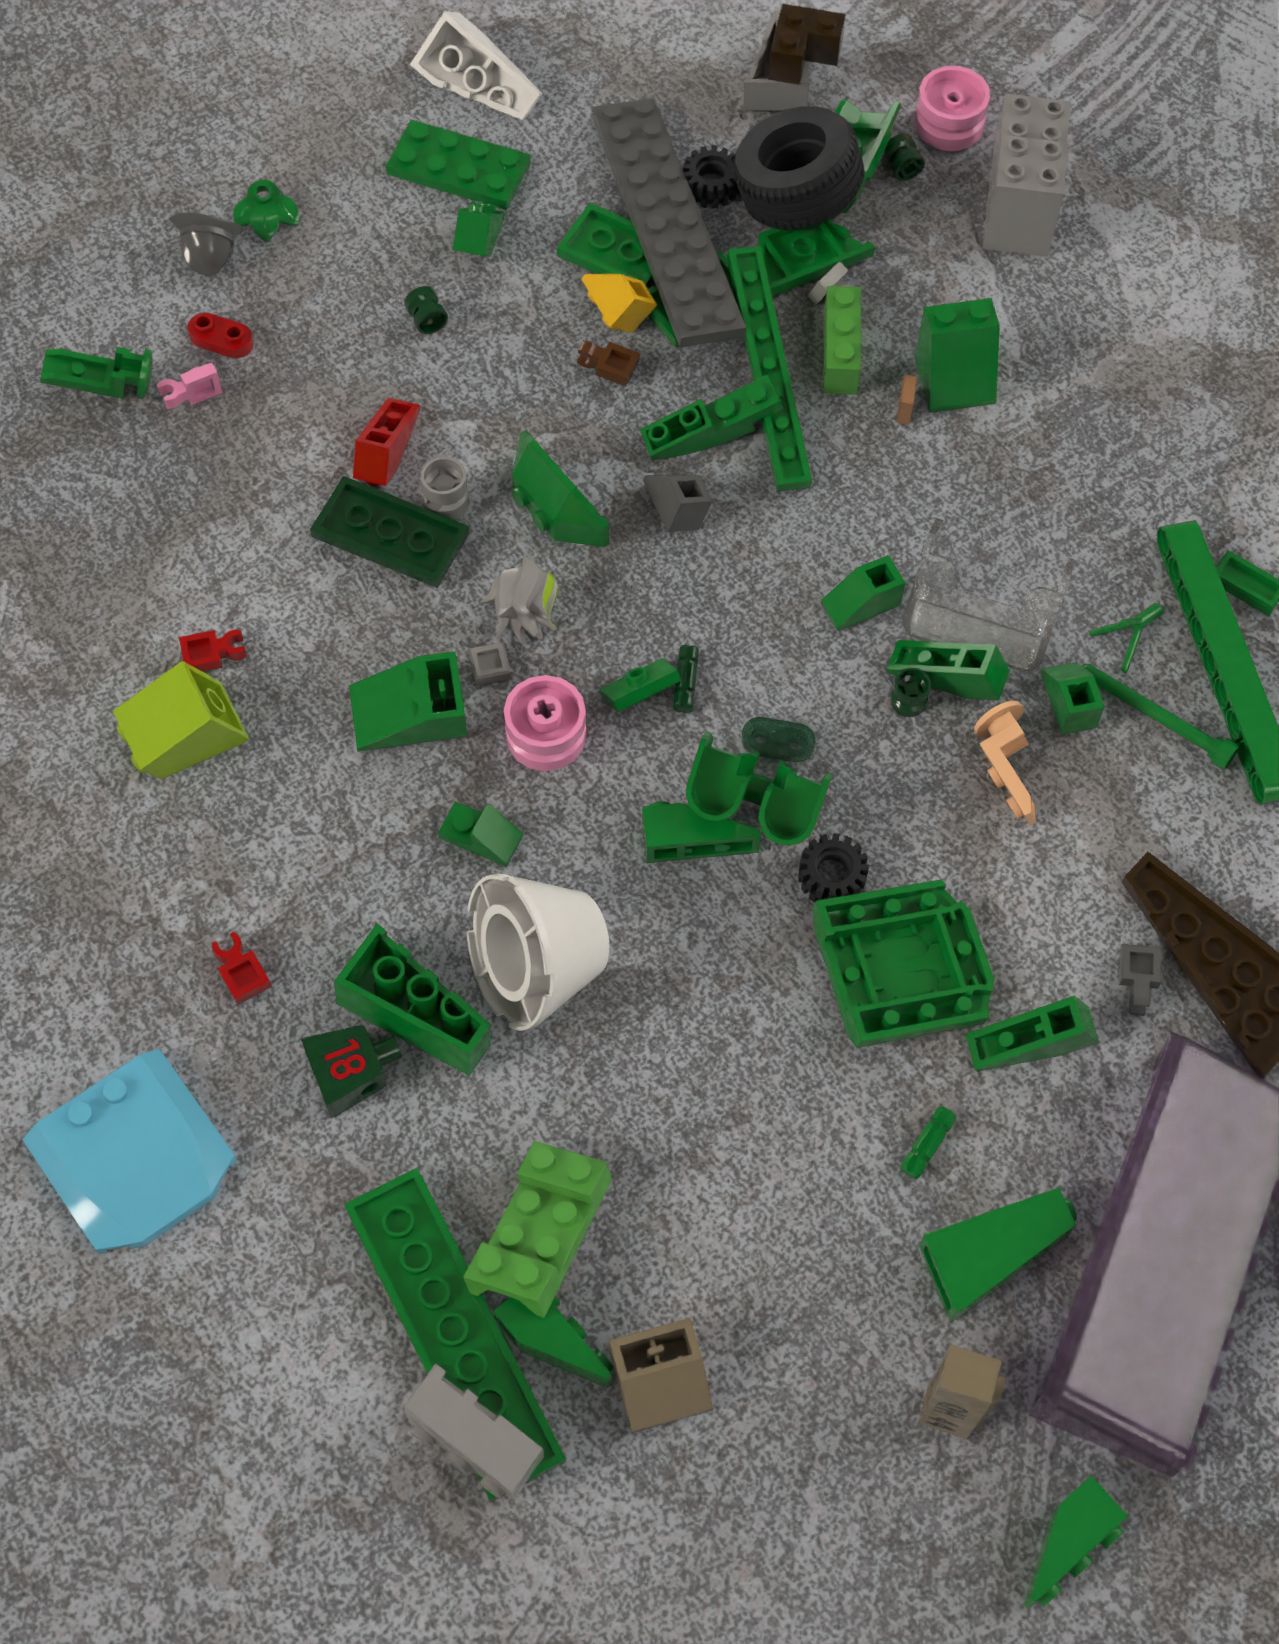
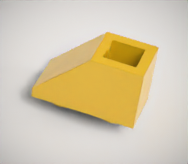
[581,274,657,333]

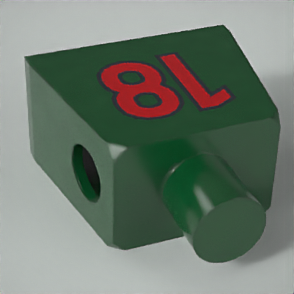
[301,1025,402,1118]

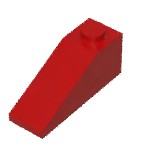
[353,398,420,486]

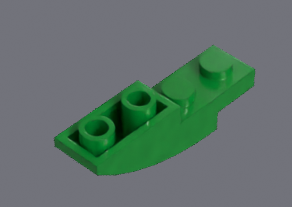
[640,374,783,460]

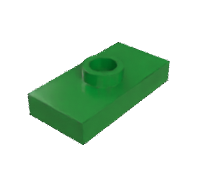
[599,658,681,712]

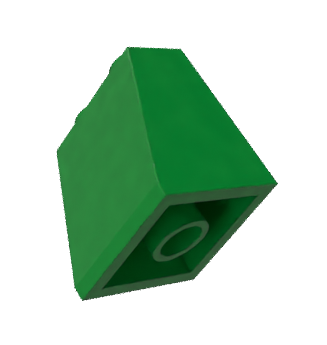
[914,298,1000,413]

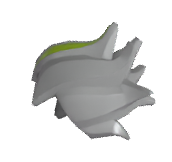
[481,556,559,645]

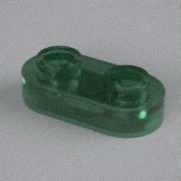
[741,717,816,763]

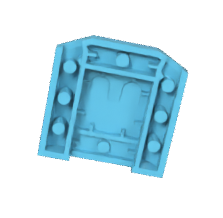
[22,1049,237,1254]

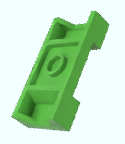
[463,1141,612,1318]

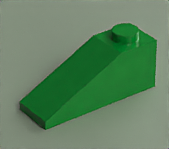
[886,640,1010,700]
[642,801,761,863]
[965,995,1099,1072]

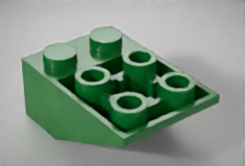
[349,651,468,752]

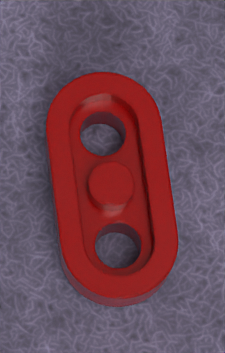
[187,313,254,358]

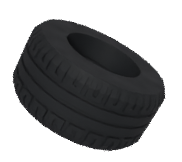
[733,106,864,231]

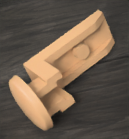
[974,701,1036,826]

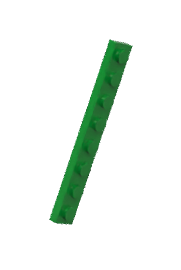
[727,246,812,492]

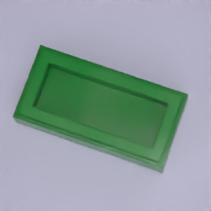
[1216,550,1279,617]

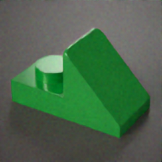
[438,802,523,867]

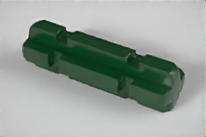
[673,645,699,713]

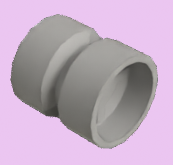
[420,456,469,520]

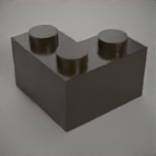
[768,4,846,85]

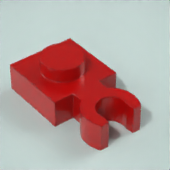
[179,629,247,672]
[212,932,272,1005]

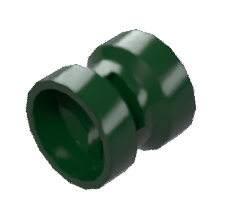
[884,133,925,181]
[404,286,448,334]
[891,668,931,717]

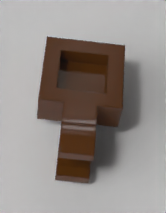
[577,340,640,387]

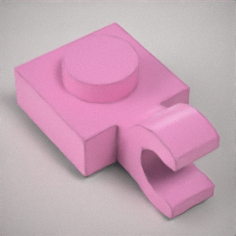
[156,362,222,409]

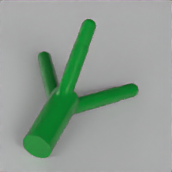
[1089,603,1163,673]

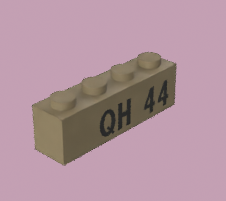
[918,1344,1006,1439]

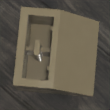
[609,1318,713,1433]

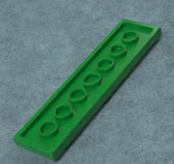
[344,1168,567,1503]

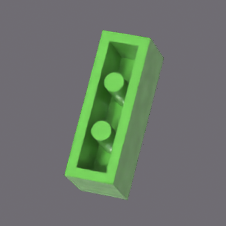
[823,286,861,395]

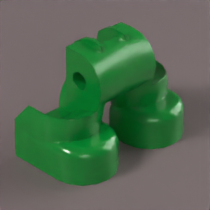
[686,732,833,846]

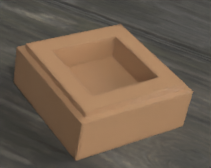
[896,375,917,425]

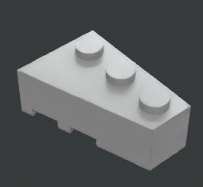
[743,10,809,111]

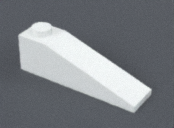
[410,11,542,120]

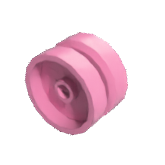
[914,66,990,151]
[504,675,586,771]

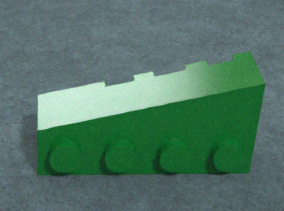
[334,923,491,1076]

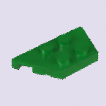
[758,220,875,296]

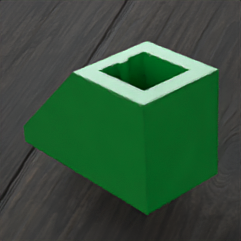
[452,201,505,257]
[821,555,905,631]
[1040,662,1105,735]

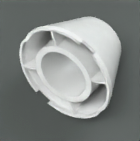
[467,873,609,1031]

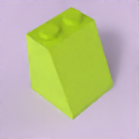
[113,661,249,779]

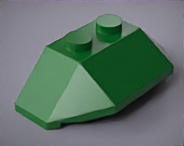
[511,430,609,547]

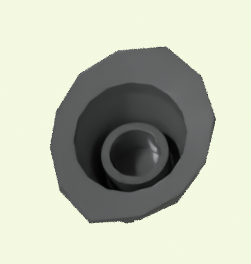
[169,212,244,276]

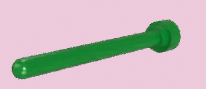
[1082,664,1240,770]

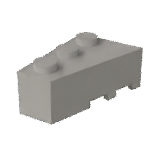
[404,1364,544,1500]

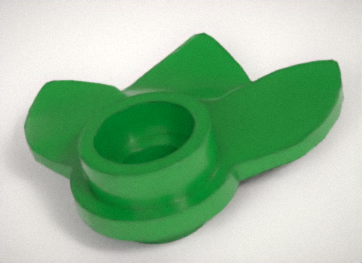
[233,179,300,242]

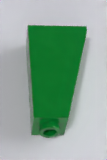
[919,1187,1077,1322]

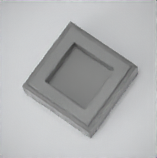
[468,642,511,686]

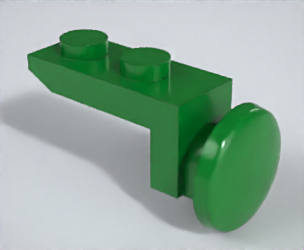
[40,347,153,399]

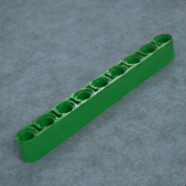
[1157,520,1279,805]

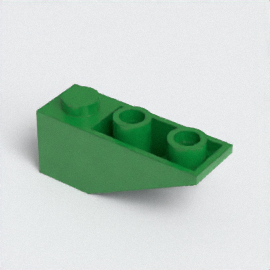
[493,1296,614,1388]
[1023,1475,1128,1609]

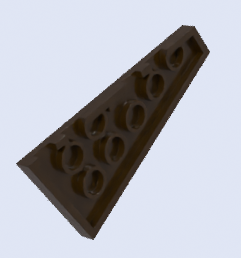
[1122,851,1279,1082]

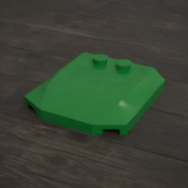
[813,879,994,1048]

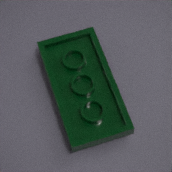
[310,476,470,588]

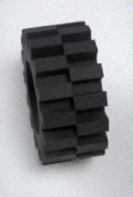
[683,145,740,209]
[798,833,869,902]

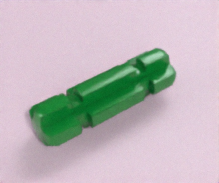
[900,1106,956,1179]

